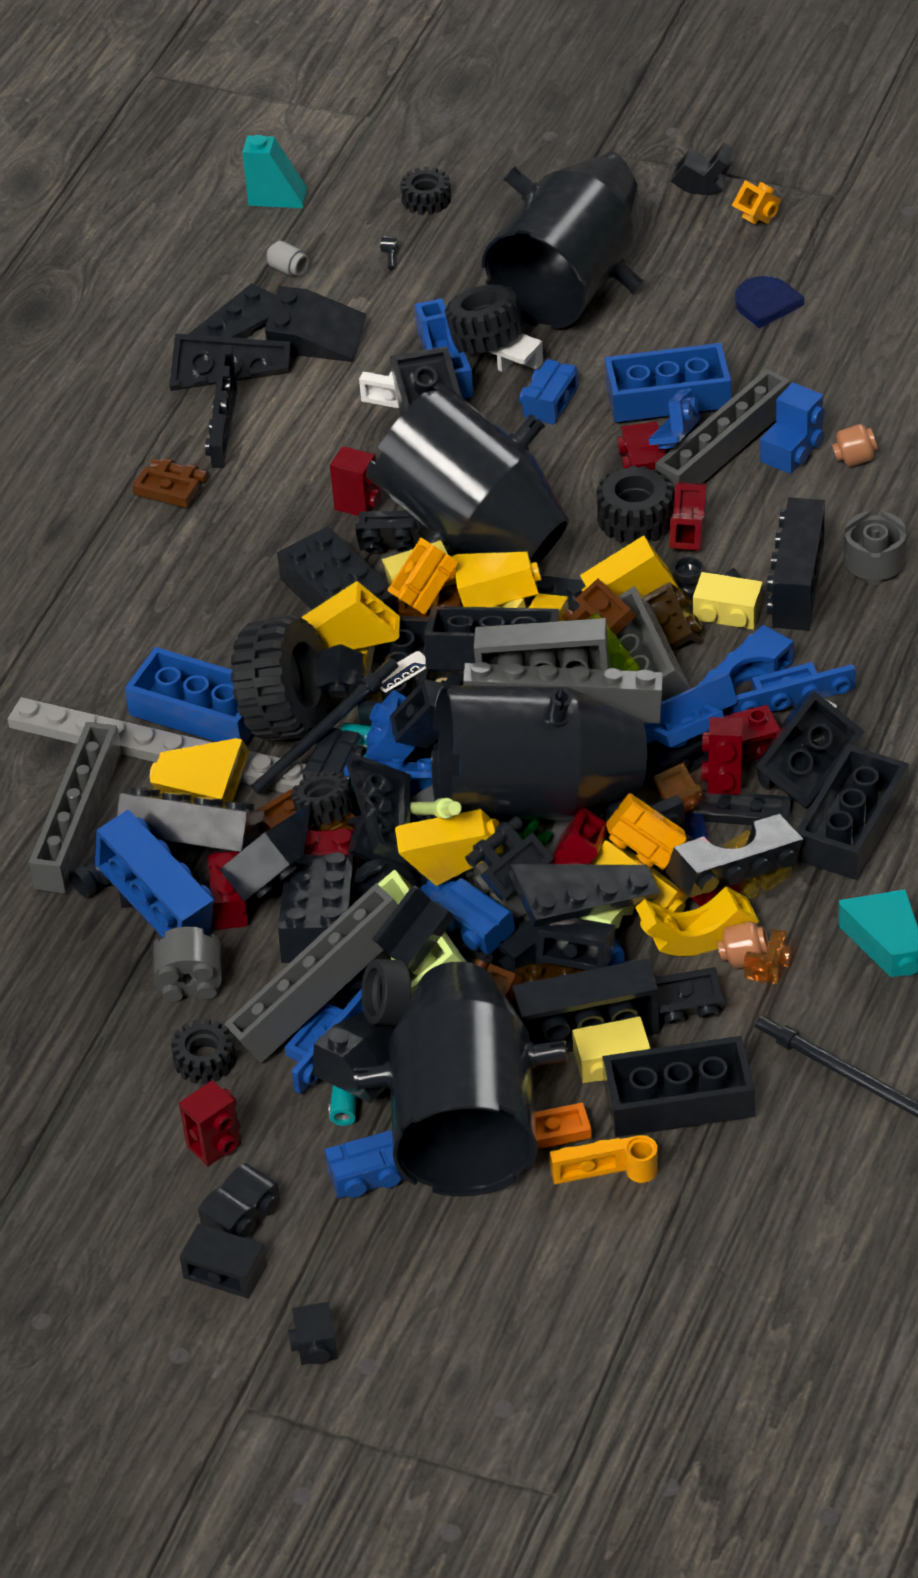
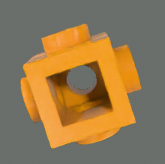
[732,180,782,225]

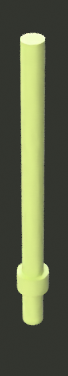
[410,798,461,819]

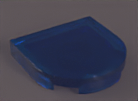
[735,276,804,328]

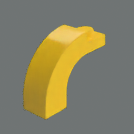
[635,886,759,956]

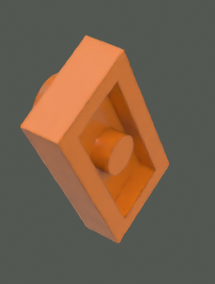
[535,1102,592,1149]

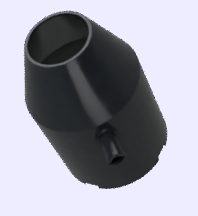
[482,157,643,329]
[366,383,569,565]
[431,685,647,820]
[354,962,568,1197]

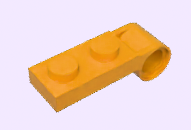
[550,1135,658,1185]

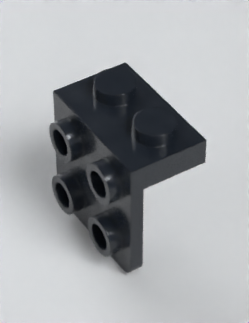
[355,510,421,553]

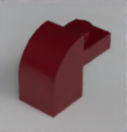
[669,482,707,550]

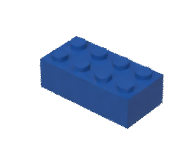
[604,343,731,422]
[125,647,252,744]
[95,809,214,938]

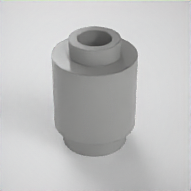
[267,241,310,277]

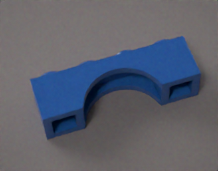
[414,298,473,399]
[692,625,794,716]

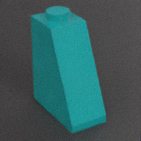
[242,135,307,208]
[838,889,918,978]

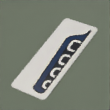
[380,651,426,692]

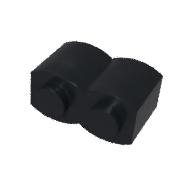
[198,1163,280,1238]

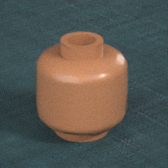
[832,424,879,468]
[717,921,770,969]

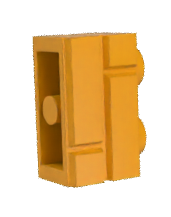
[387,538,458,615]
[606,793,687,870]

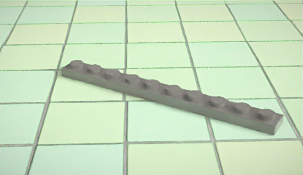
[8,697,306,793]

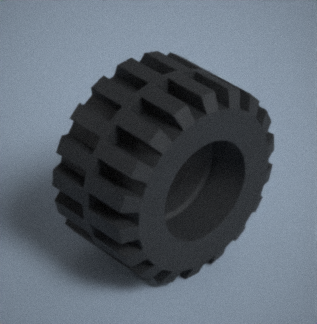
[445,284,524,353]
[596,465,673,544]

